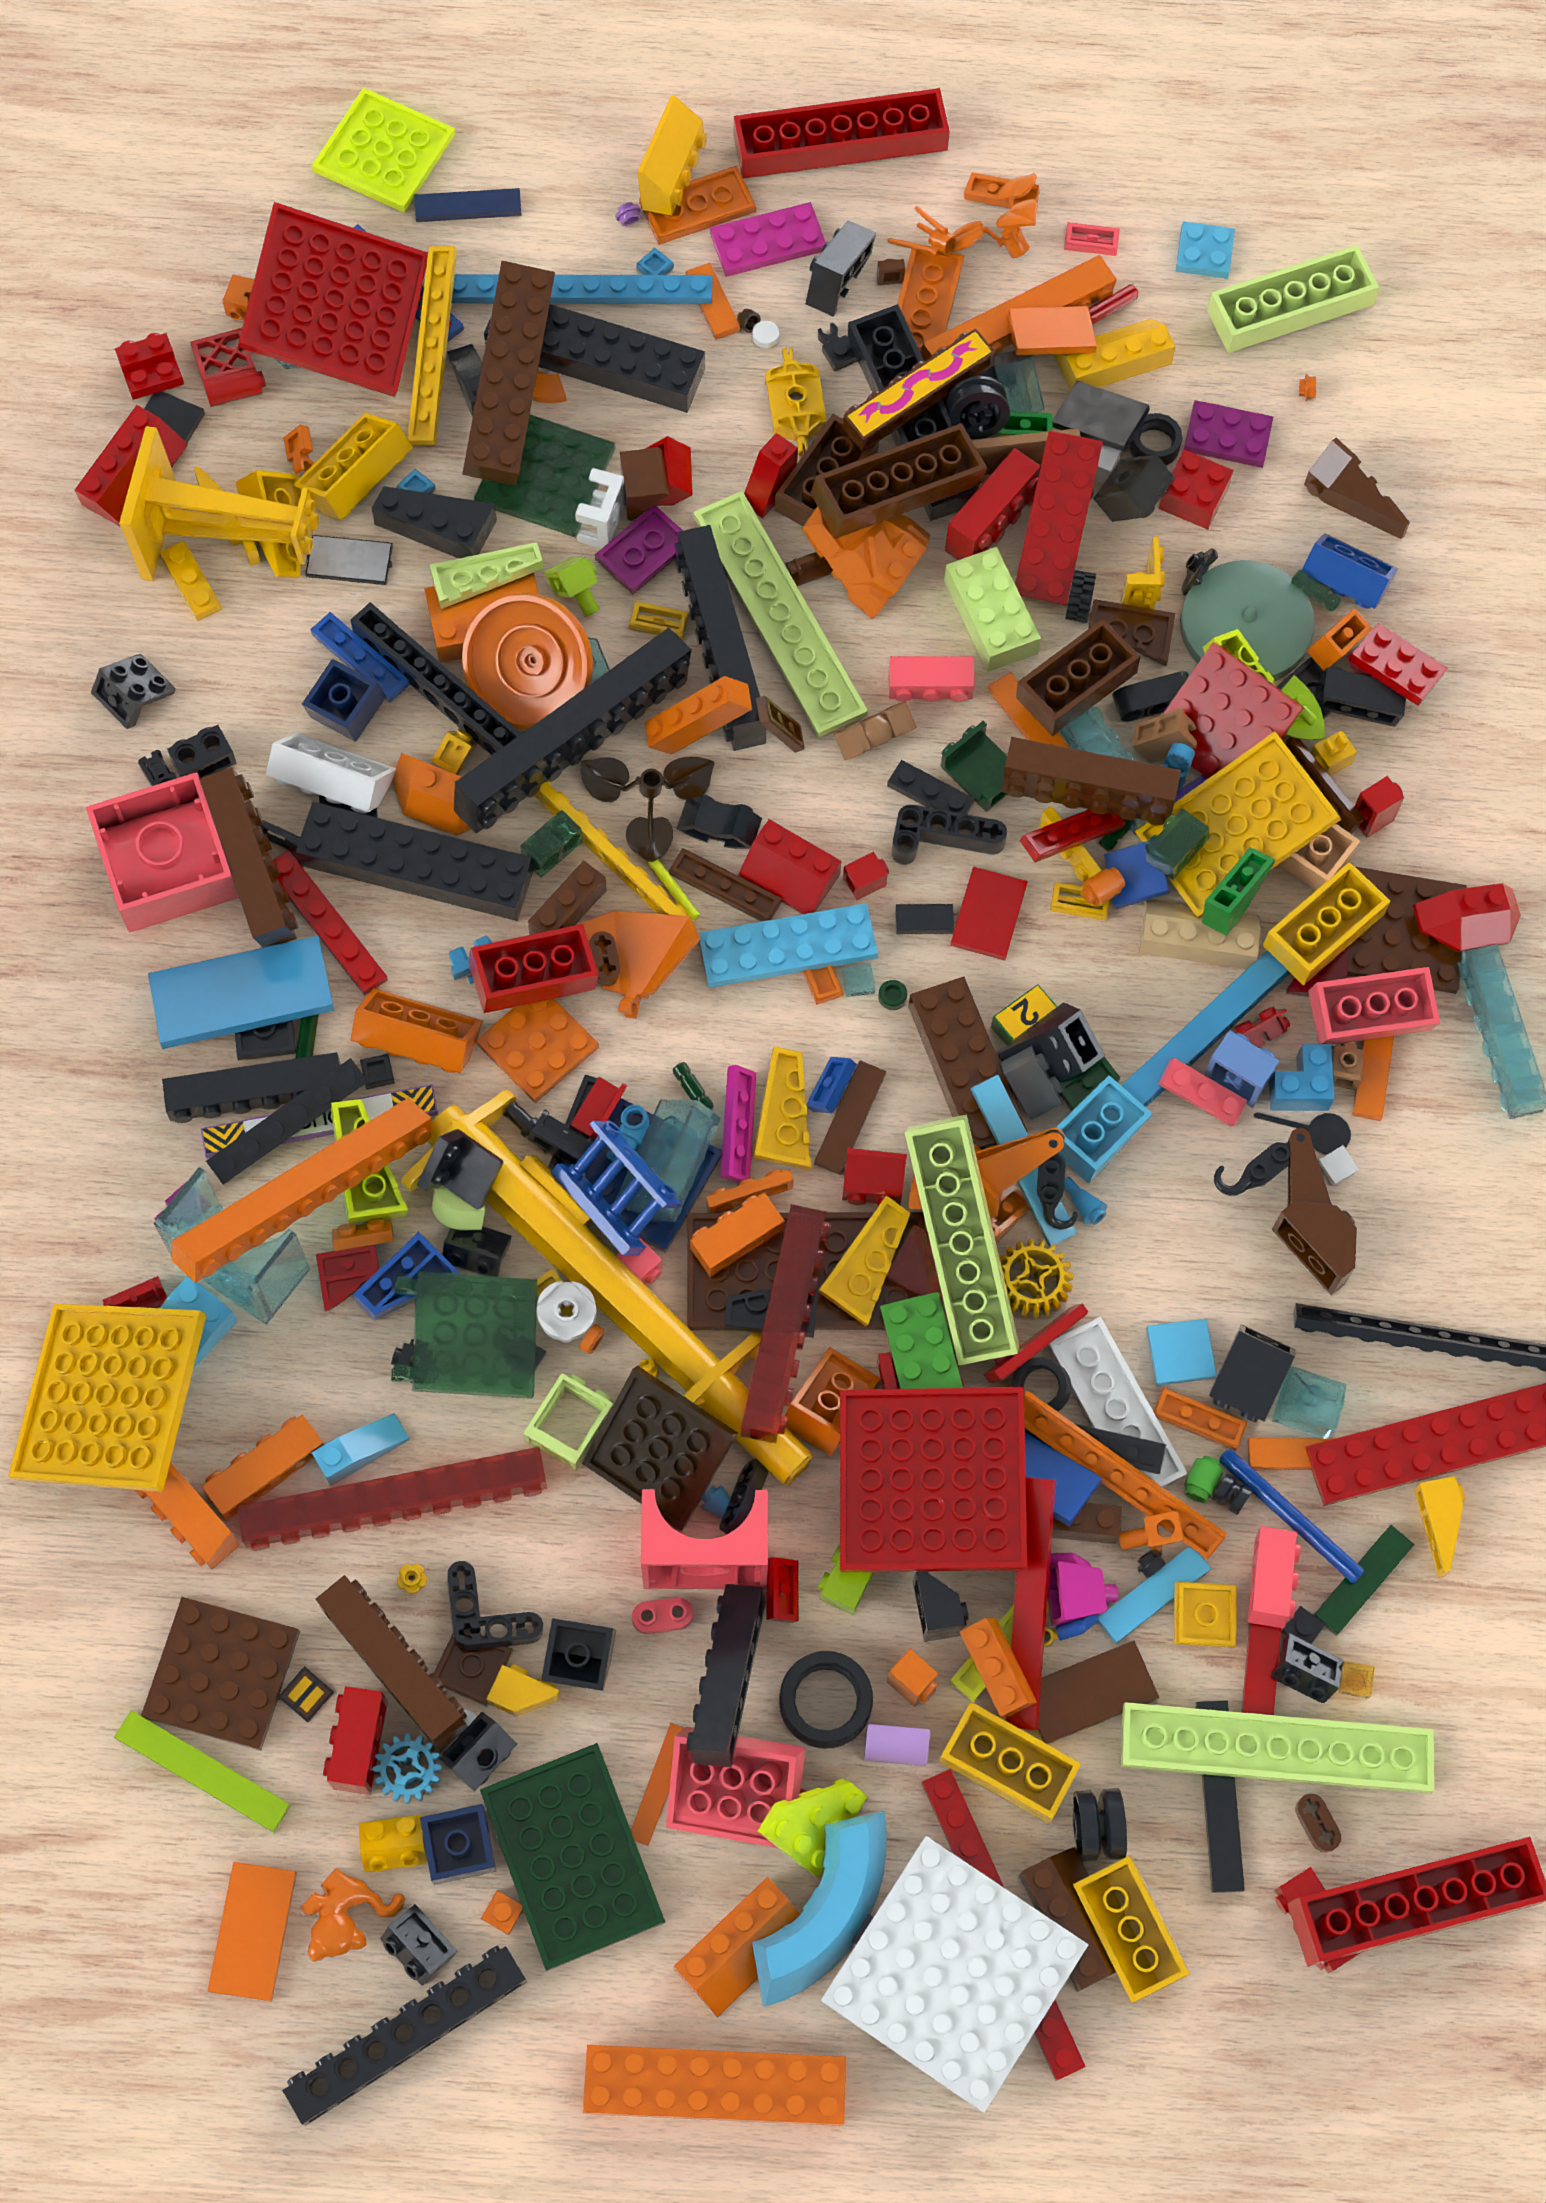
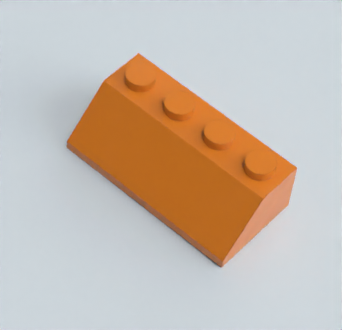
[350,988,483,1073]
[135,1462,240,1570]
[674,1876,800,2018]

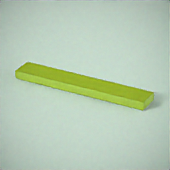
[114,1710,291,1833]

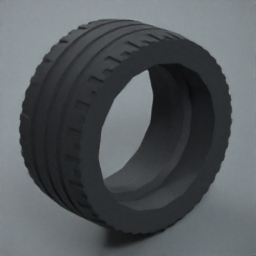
[779,1651,873,1749]

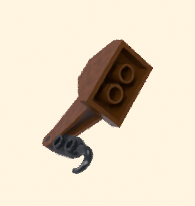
[1214,1128,1357,1296]

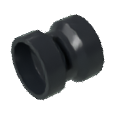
[1211,1474,1253,1515]

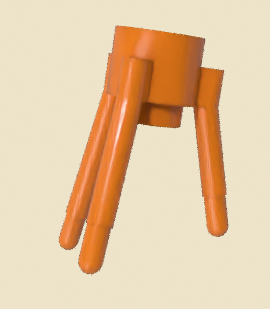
[888,206,956,256]

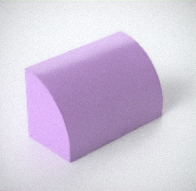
[864,1724,930,1766]

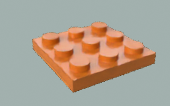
[476,999,599,1104]

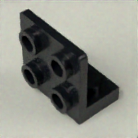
[91,654,176,729]
[417,1129,503,1210]

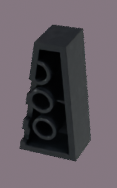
[372,486,497,559]

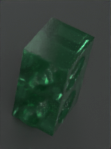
[520,810,582,878]

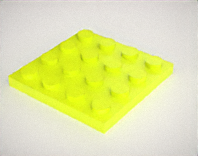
[311,87,456,213]

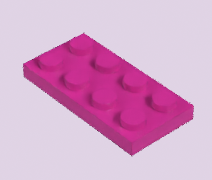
[710,202,826,277]

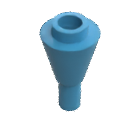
[1064,1177,1107,1225]
[701,1485,730,1519]

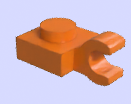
[283,424,314,474]

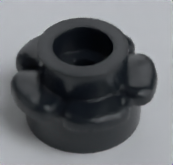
[1137,1550,1166,1578]

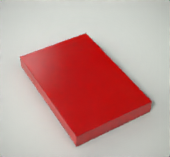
[950,866,1028,961]

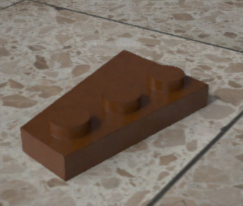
[1088,599,1175,666]

